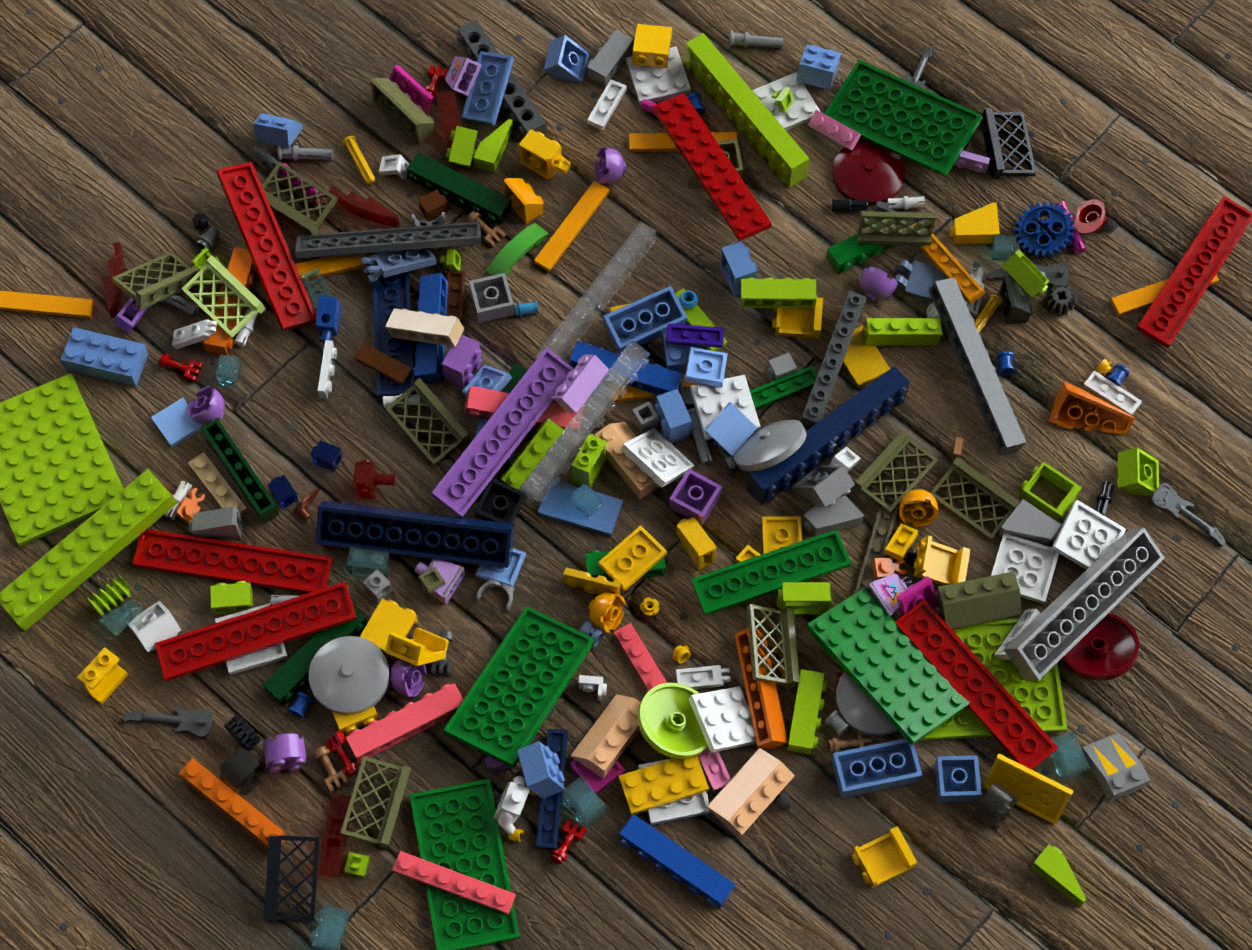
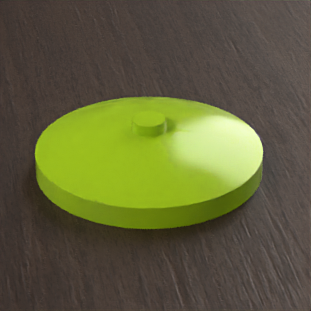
[637,683,708,759]

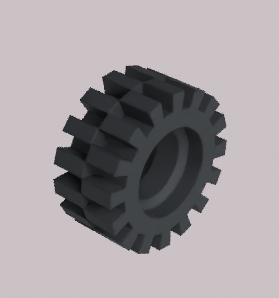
[224,714,261,752]

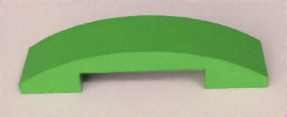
[485,223,549,276]

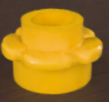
[1095,359,1112,376]
[640,597,659,616]
[672,645,691,664]

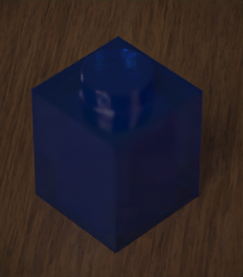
[311,440,343,472]
[268,475,298,510]

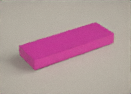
[389,65,434,113]

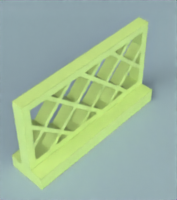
[181,256,266,337]

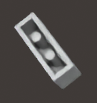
[586,30,634,87]

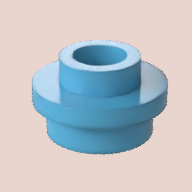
[679,290,698,309]

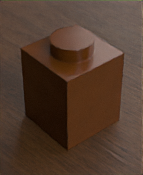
[418,190,448,222]

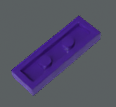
[666,323,724,348]

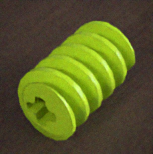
[87,575,131,616]

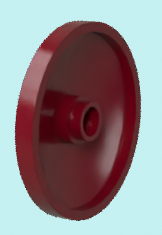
[832,140,905,206]
[1061,613,1139,681]

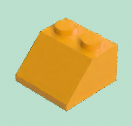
[503,178,544,224]

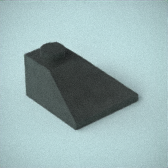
[999,274,1033,325]

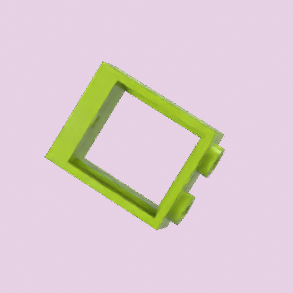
[1001,249,1049,298]
[572,434,606,490]
[1020,462,1082,522]
[776,582,831,615]

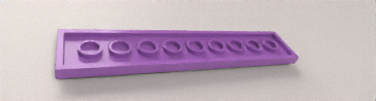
[431,347,574,518]

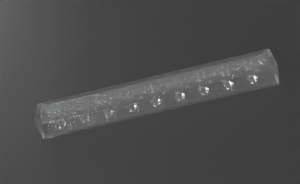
[535,222,656,361]
[518,340,650,505]

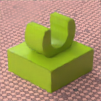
[771,87,794,113]
[439,248,461,271]
[344,852,370,878]

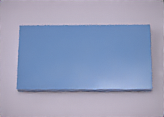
[461,51,514,126]
[538,479,623,536]

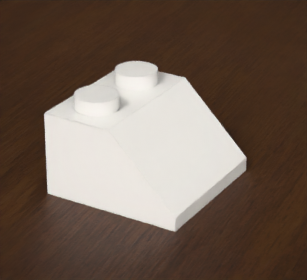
[126,601,181,652]

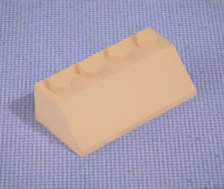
[594,422,660,499]
[570,694,641,779]
[706,748,795,835]

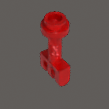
[424,65,448,98]
[158,354,203,382]
[325,731,359,777]
[551,819,587,864]

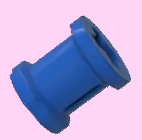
[687,93,706,116]
[997,351,1015,375]
[1106,363,1130,387]
[288,692,313,719]

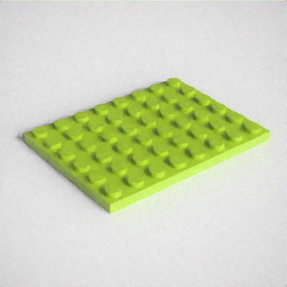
[0,373,124,547]
[919,619,1068,741]

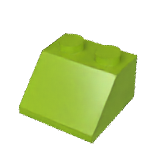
[1117,447,1159,496]

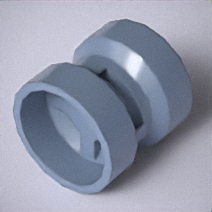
[580,620,605,647]

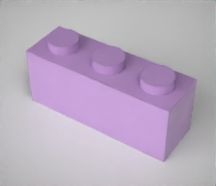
[552,354,609,413]

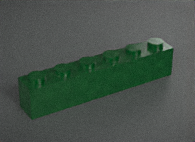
[407,152,512,225]
[201,418,279,524]
[263,607,367,706]

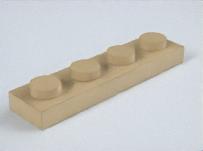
[188,452,248,516]

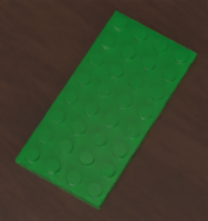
[824,60,983,177]
[806,588,970,746]
[444,606,595,769]
[410,779,520,950]

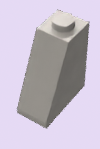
[802,495,864,536]
[998,499,1061,546]
[189,507,243,540]

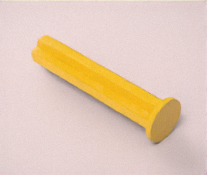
[342,136,375,185]
[975,294,1003,333]

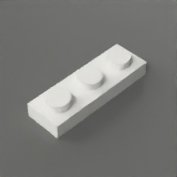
[587,80,627,130]
[318,340,337,399]
[1083,371,1142,415]
[995,609,1041,660]

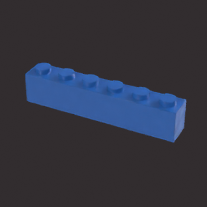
[413,273,448,383]
[569,341,684,396]
[619,814,735,909]

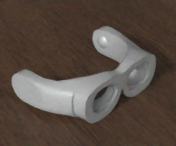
[412,212,445,227]
[476,578,514,611]

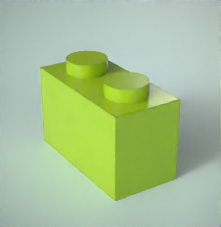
[446,126,478,168]
[210,581,253,615]

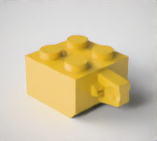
[519,129,571,179]

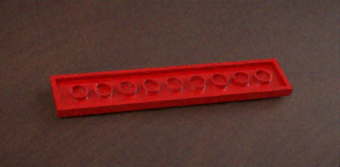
[652,93,772,242]
[216,162,316,331]
[1136,196,1252,349]
[133,529,333,593]
[155,581,357,681]
[894,599,1058,770]

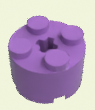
[263,734,307,773]

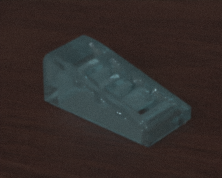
[300,267,332,309]
[99,599,144,636]

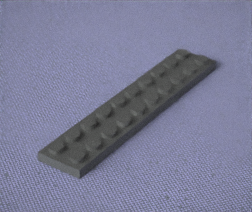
[295,222,481,259]

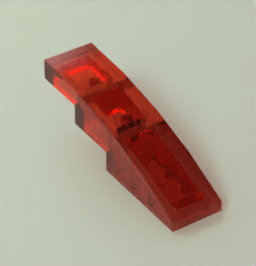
[435,90,462,165]
[329,186,400,227]
[103,242,125,318]
[319,794,351,877]

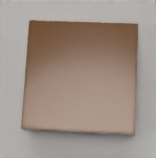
[951,437,964,462]

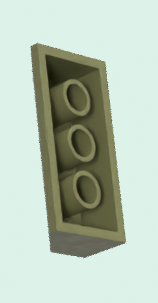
[370,78,436,145]
[935,571,1022,630]

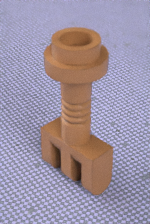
[467,211,506,248]
[827,732,872,753]
[314,746,349,792]

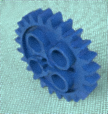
[1014,201,1075,259]

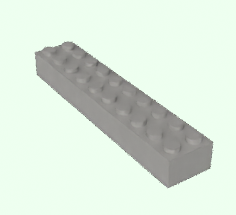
[1004,527,1164,681]

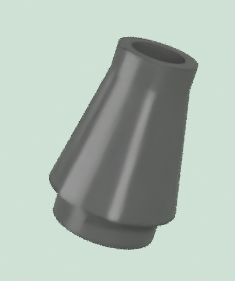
[195,226,220,251]

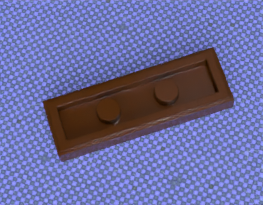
[446,270,466,323]
[354,343,412,385]

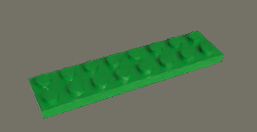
[691,529,852,616]

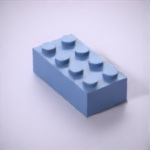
[603,286,687,353]
[60,327,149,387]
[831,739,922,799]

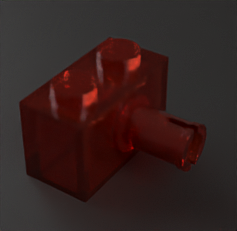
[353,460,395,499]

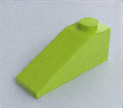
[472,119,513,173]
[1031,844,1086,907]

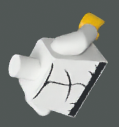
[493,776,538,842]

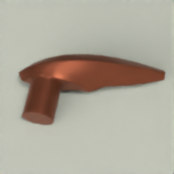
[294,488,320,520]

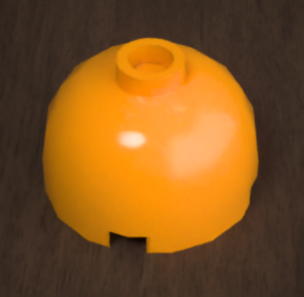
[899,489,938,527]
[589,592,626,633]

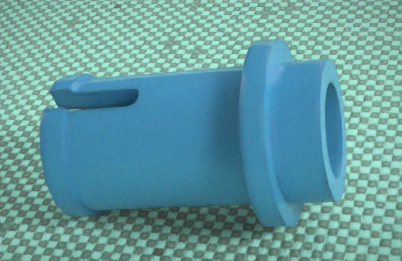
[514,301,538,317]

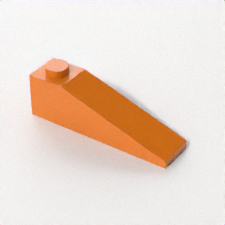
[1049,381,1135,434]

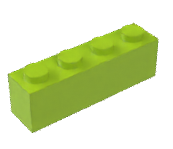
[740,278,817,308]
[862,318,942,346]
[500,418,564,490]
[787,669,827,755]

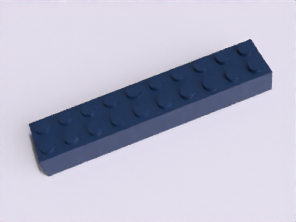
[747,366,910,506]
[315,501,515,568]

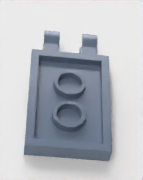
[361,248,436,282]
[895,259,947,303]

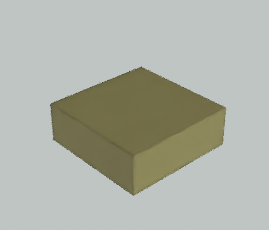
[418,567,446,594]

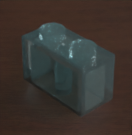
[347,547,391,578]
[1050,731,1090,781]
[562,776,607,827]
[310,905,350,950]

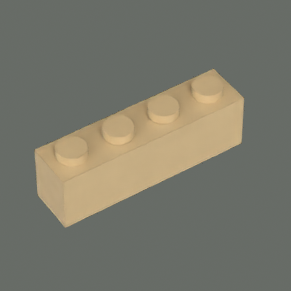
[385,308,464,347]

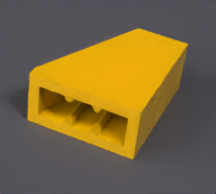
[950,202,1000,244]
[676,517,717,571]

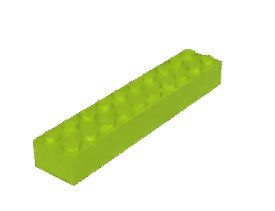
[684,33,809,188]
[0,469,177,631]

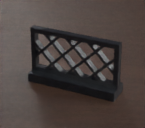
[981,108,1036,179]
[264,834,319,921]

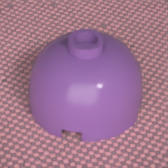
[595,147,626,184]
[859,267,897,301]
[187,386,225,425]
[389,659,426,697]

